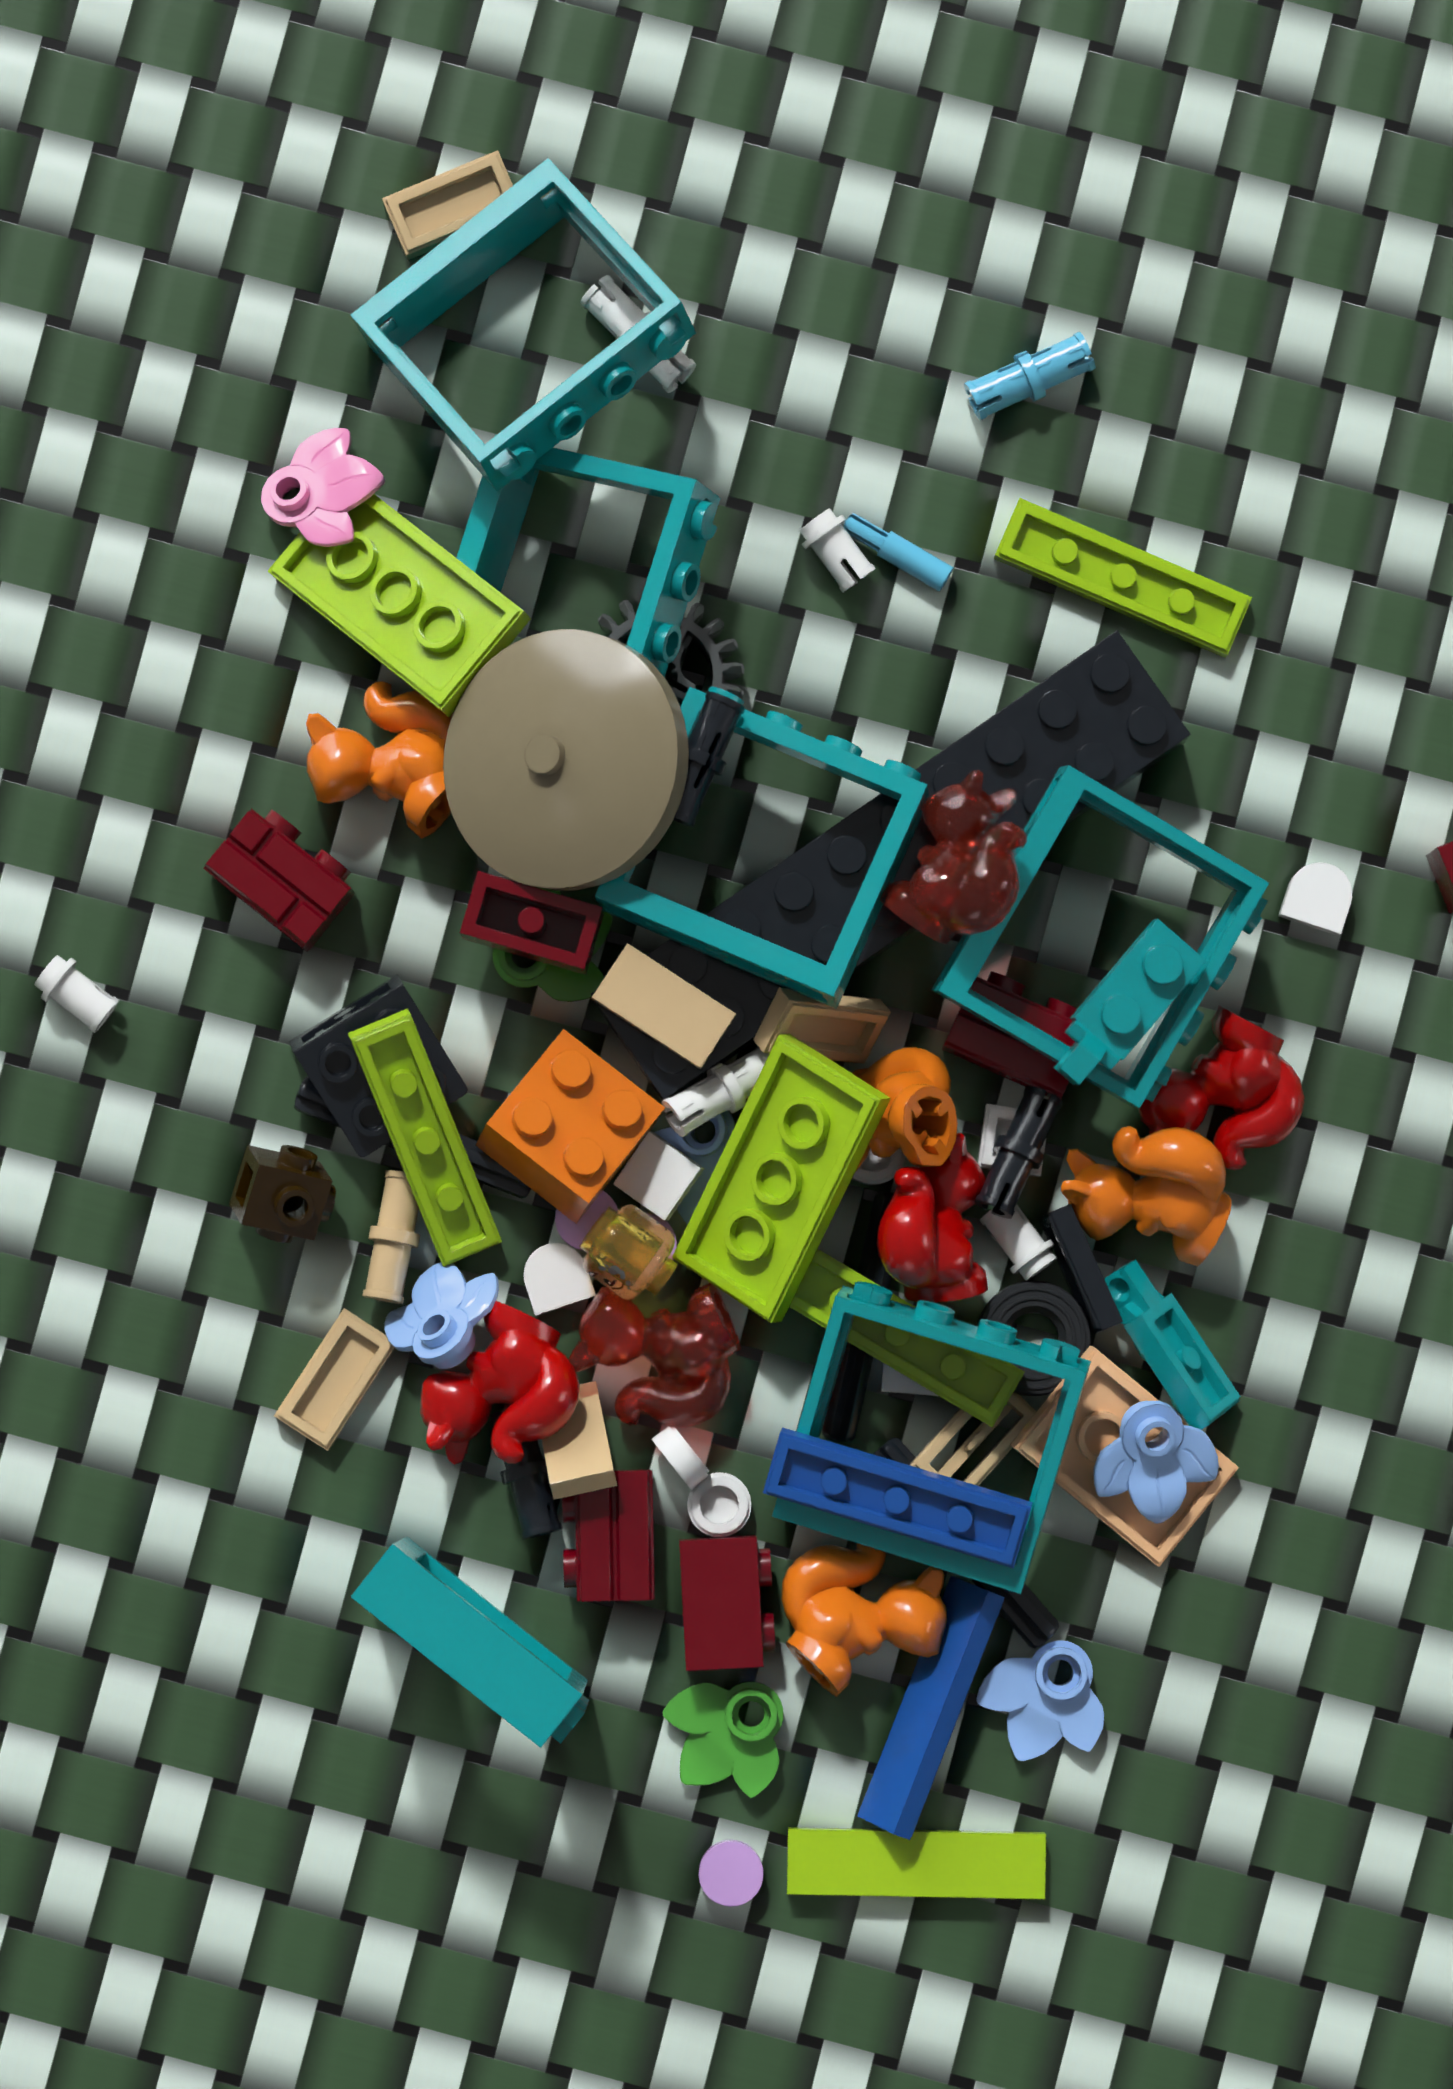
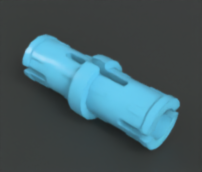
[964,332,1096,421]

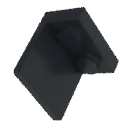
[289,975,468,1157]

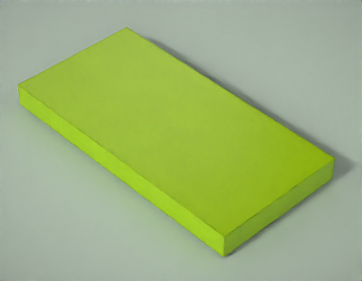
[268,494,531,717]
[672,1034,891,1323]

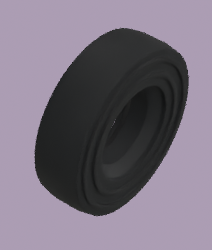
[977,1281,1091,1396]

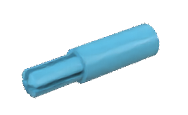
[843,513,954,592]

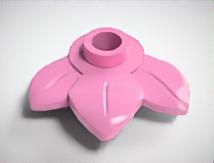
[261,428,385,547]

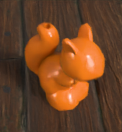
[306,681,453,839]
[852,1047,958,1172]
[1061,1126,1232,1266]
[781,1543,947,1697]

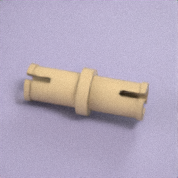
[362,1170,420,1304]

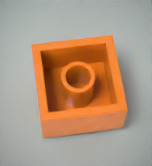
[475,1029,665,1224]

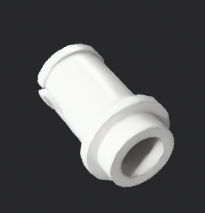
[799,508,876,593]
[34,955,120,1033]
[979,1204,1057,1281]

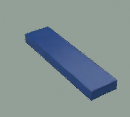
[763,1427,1033,1569]
[857,1576,1005,1840]

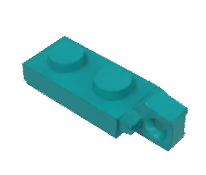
[1054,918,1207,1085]
[1104,1259,1241,1430]

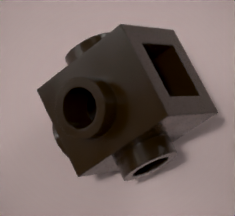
[229,1145,336,1243]

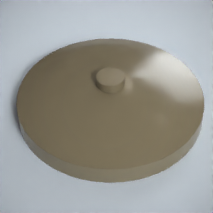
[443,629,689,891]

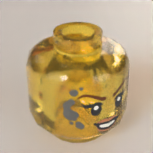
[579,1205,678,1300]

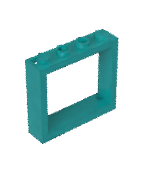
[350,158,696,492]
[456,435,720,678]
[595,687,930,1009]
[931,765,1269,1108]
[772,1281,1091,1594]
[351,1537,589,1748]

